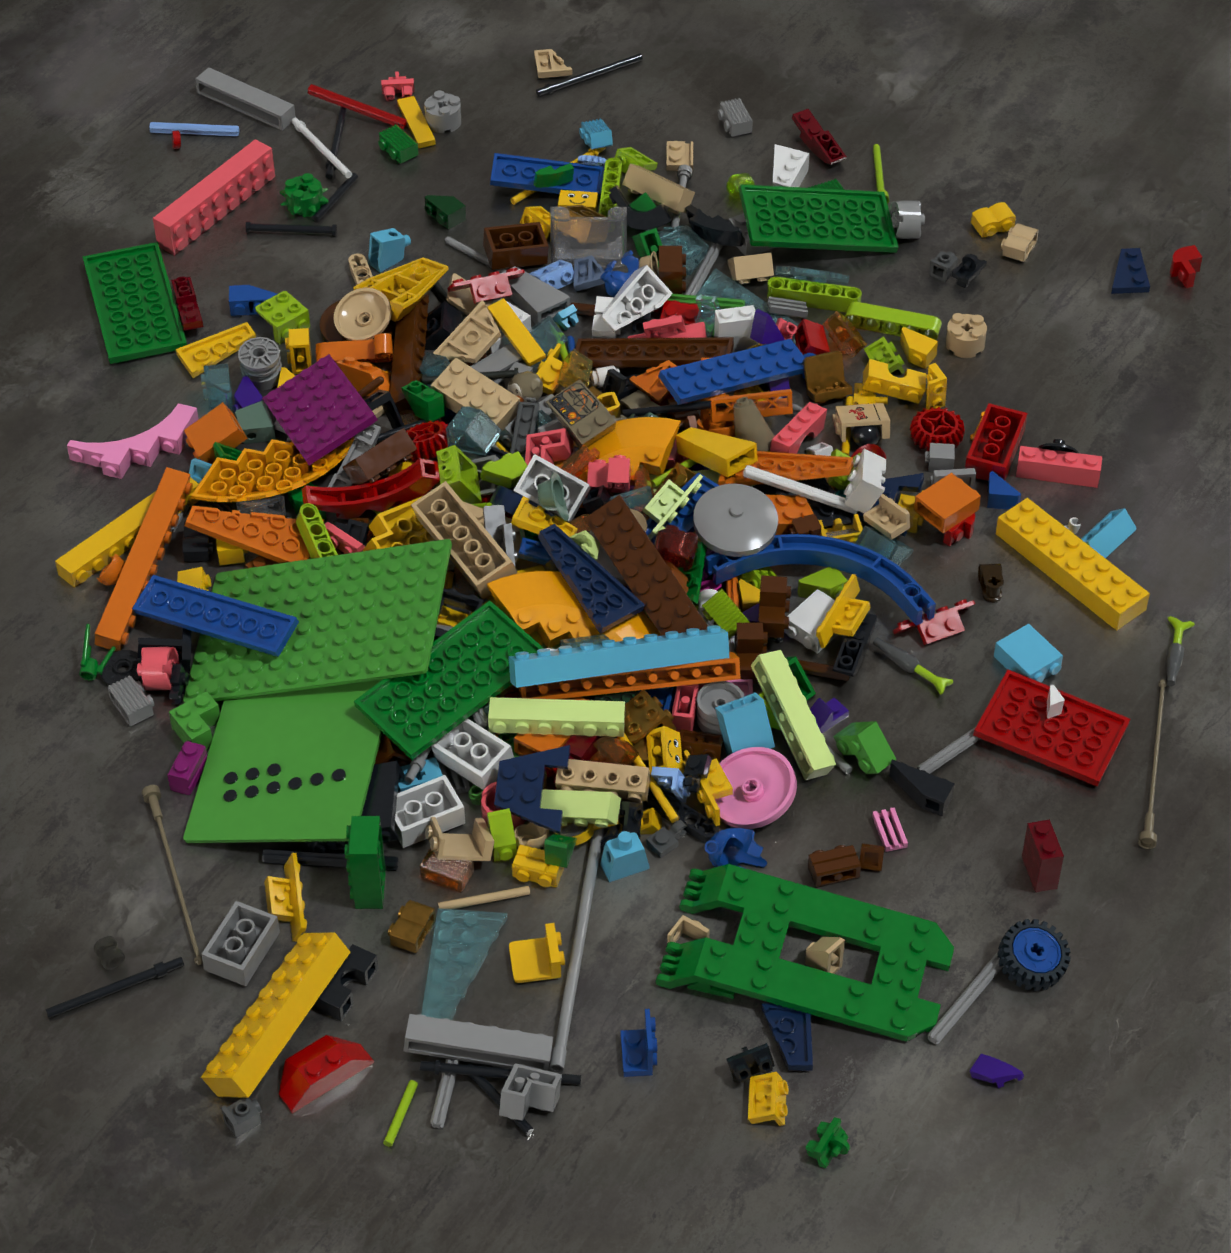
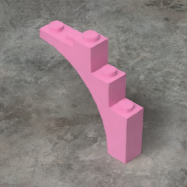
[67,403,199,479]

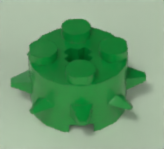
[280,173,329,217]

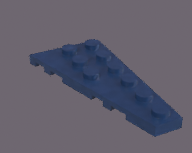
[538,524,645,634]

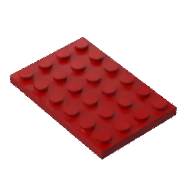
[973,669,1131,787]

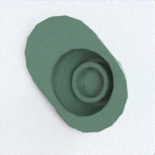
[538,472,569,522]

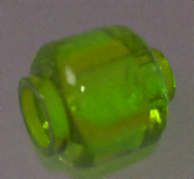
[726,173,755,198]

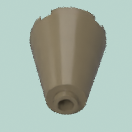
[733,397,775,452]

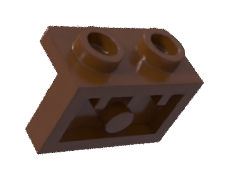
[680,730,724,763]

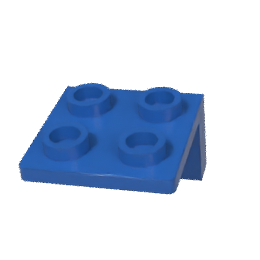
[620,1009,657,1077]

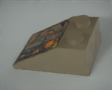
[546,379,616,451]

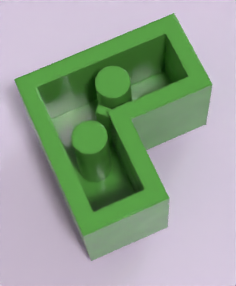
[169,691,220,750]
[833,721,897,774]

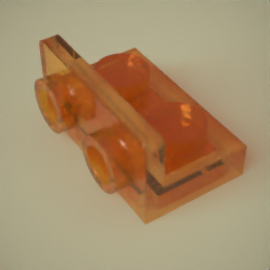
[558,445,600,478]

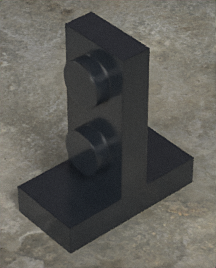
[601,369,643,403]
[138,628,191,674]

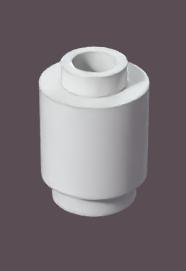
[590,365,620,388]

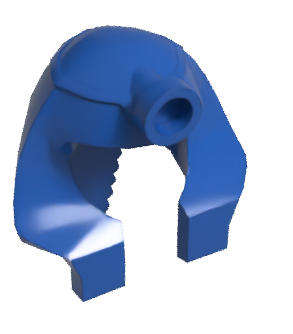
[600,250,640,298]
[705,828,767,869]

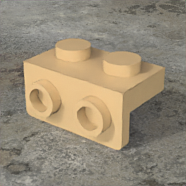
[863,494,910,540]

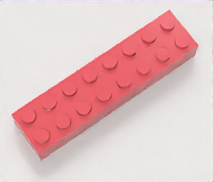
[153,139,275,256]

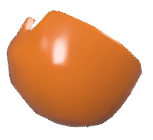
[97,554,125,586]

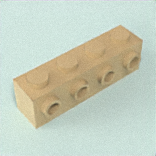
[622,164,695,214]
[555,759,651,803]

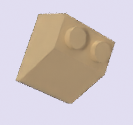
[727,253,774,284]

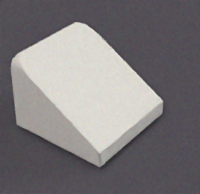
[805,442,833,456]
[1047,685,1065,718]

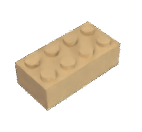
[431,358,520,439]

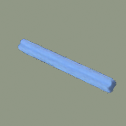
[149,122,240,137]

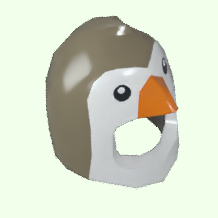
[507,371,543,403]

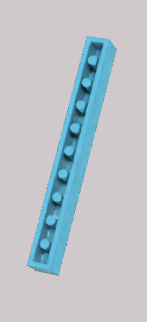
[509,625,729,688]

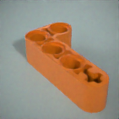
[315,333,393,363]

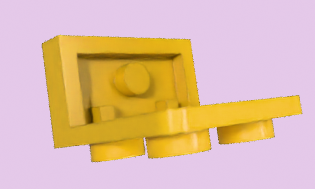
[509,923,565,983]

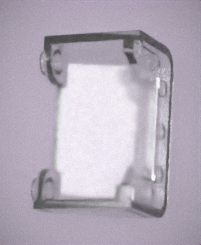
[550,206,627,267]

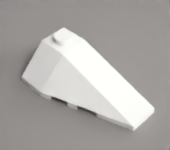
[600,265,673,332]

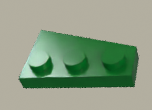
[675,539,707,605]

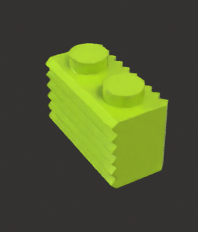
[702,589,750,639]

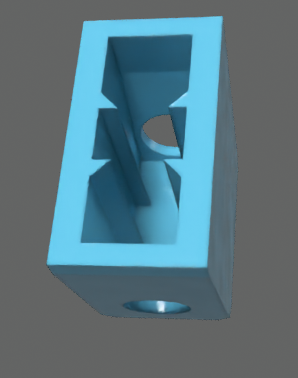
[368,228,411,273]
[600,831,650,882]

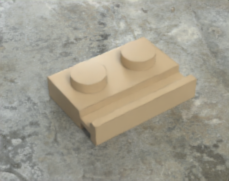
[666,141,693,171]

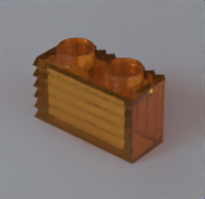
[420,848,474,893]

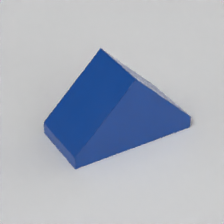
[987,471,1021,510]

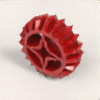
[910,406,965,451]
[406,421,454,462]

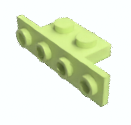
[643,474,703,540]

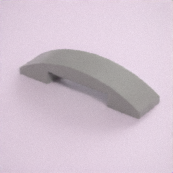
[328,424,382,487]

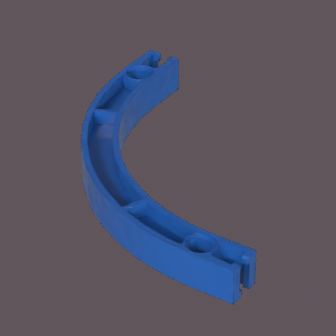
[705,534,936,626]

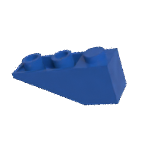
[229,285,277,316]

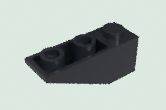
[889,759,955,816]

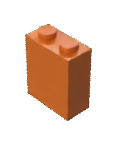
[184,402,248,464]
[914,472,981,533]

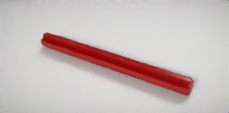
[307,84,407,129]

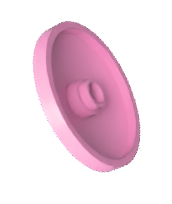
[715,747,797,829]

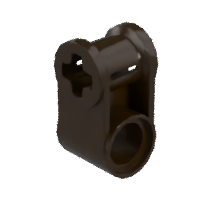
[978,564,1004,603]

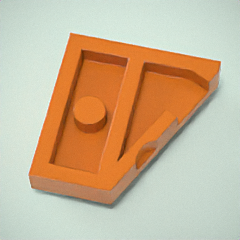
[629,360,677,404]

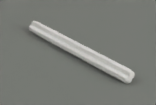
[743,465,858,514]

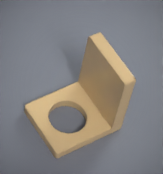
[667,915,710,943]

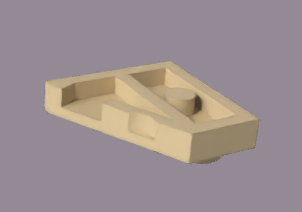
[534,49,572,78]

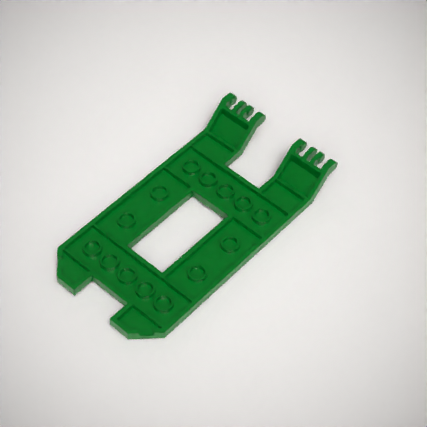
[655,864,954,1042]

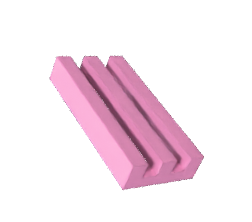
[872,808,908,852]

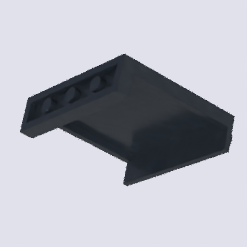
[306,761,405,852]

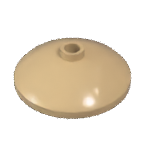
[334,288,392,341]

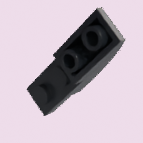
[685,204,743,246]
[833,613,877,677]

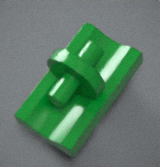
[806,1117,851,1168]

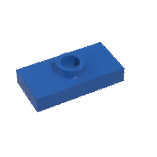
[518,537,551,565]

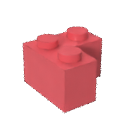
[525,428,574,466]
[587,455,631,493]

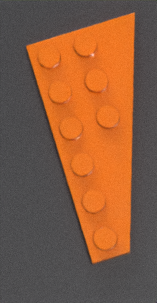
[718,451,854,486]
[184,506,324,563]

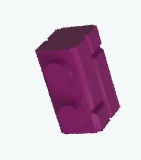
[167,741,207,795]

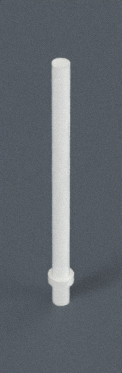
[291,117,352,178]

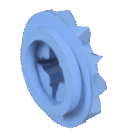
[578,155,606,167]

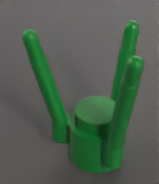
[79,624,116,680]

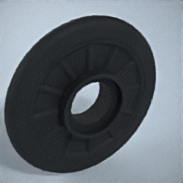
[100,650,142,685]

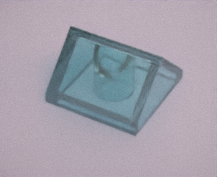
[529,316,568,363]

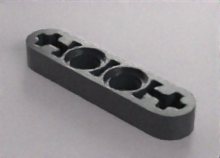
[645,788,719,844]

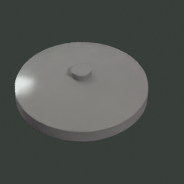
[693,484,778,557]

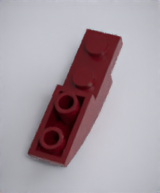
[792,108,847,165]
[171,276,204,331]

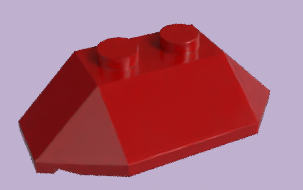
[279,1035,374,1114]

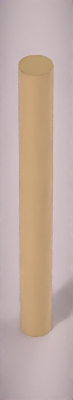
[438,886,530,912]

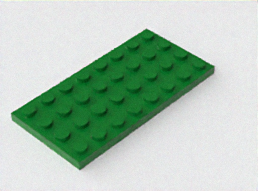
[739,184,899,253]
[82,242,187,364]
[354,600,544,760]

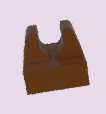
[860,843,885,871]

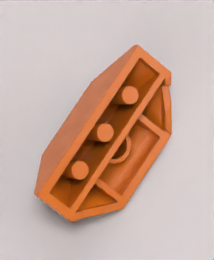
[336,357,391,396]

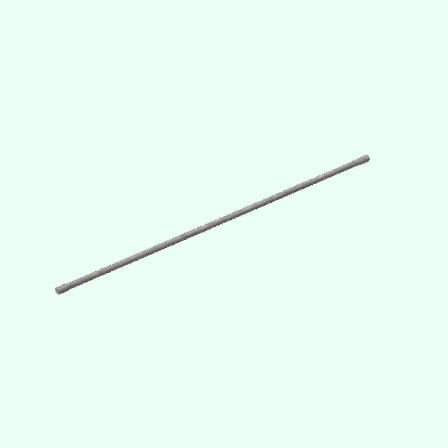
[549,516,650,1073]

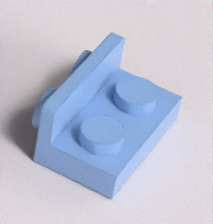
[529,259,574,289]
[651,766,691,803]

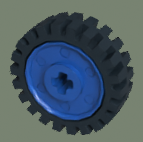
[997,919,1071,991]

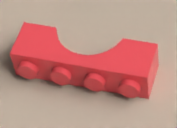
[770,402,827,454]

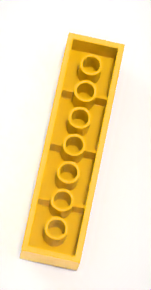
[996,498,1150,631]
[201,932,350,1098]

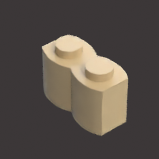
[1001,223,1039,262]

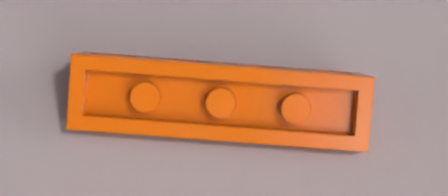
[709,389,793,423]

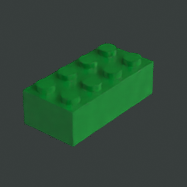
[345,816,386,909]

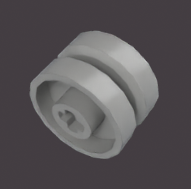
[696,681,744,735]

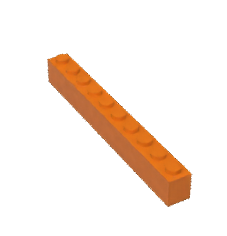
[95,467,193,651]
[518,652,741,699]

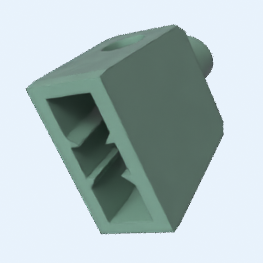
[235,401,276,444]

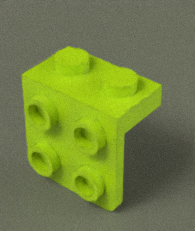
[255,291,310,345]

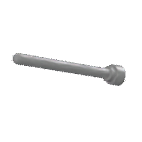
[671,165,693,233]

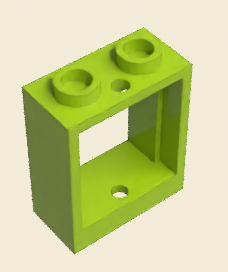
[436,445,482,504]

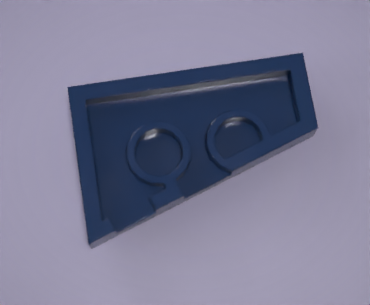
[1111,248,1150,294]
[762,1004,813,1071]

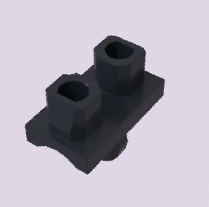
[952,254,987,288]
[726,1043,775,1082]

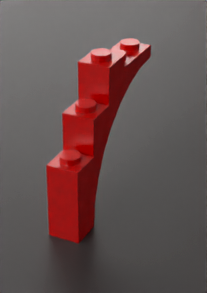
[302,458,440,520]

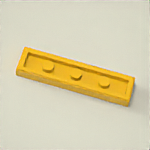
[397,96,436,149]
[487,298,546,366]

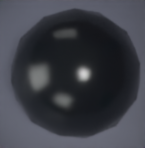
[852,425,880,447]

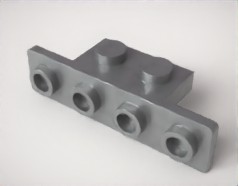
[483,505,518,566]

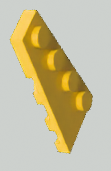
[176,322,256,378]

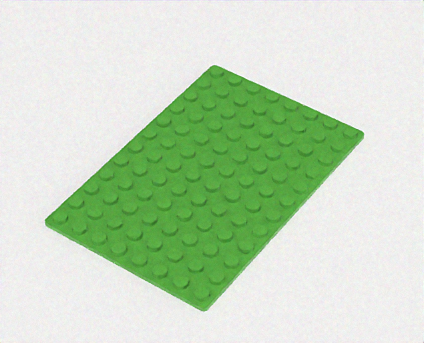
[183,539,452,703]
[183,679,383,843]

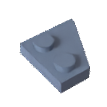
[574,255,605,291]

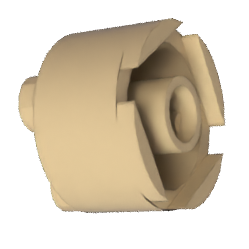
[946,313,987,358]

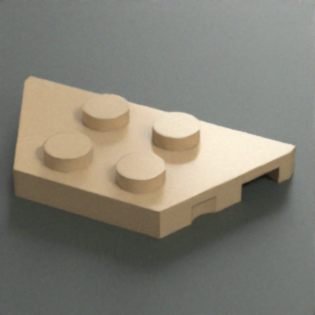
[433,301,501,363]

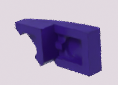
[970,1054,1024,1088]

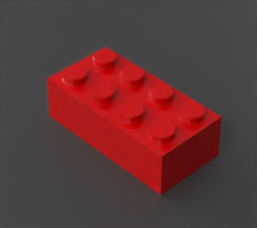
[965,403,1028,481]

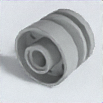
[238,337,282,391]

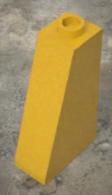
[676,427,758,478]

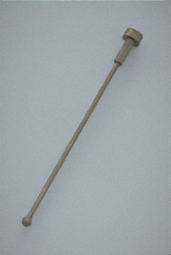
[1138,679,1167,849]
[142,785,203,965]

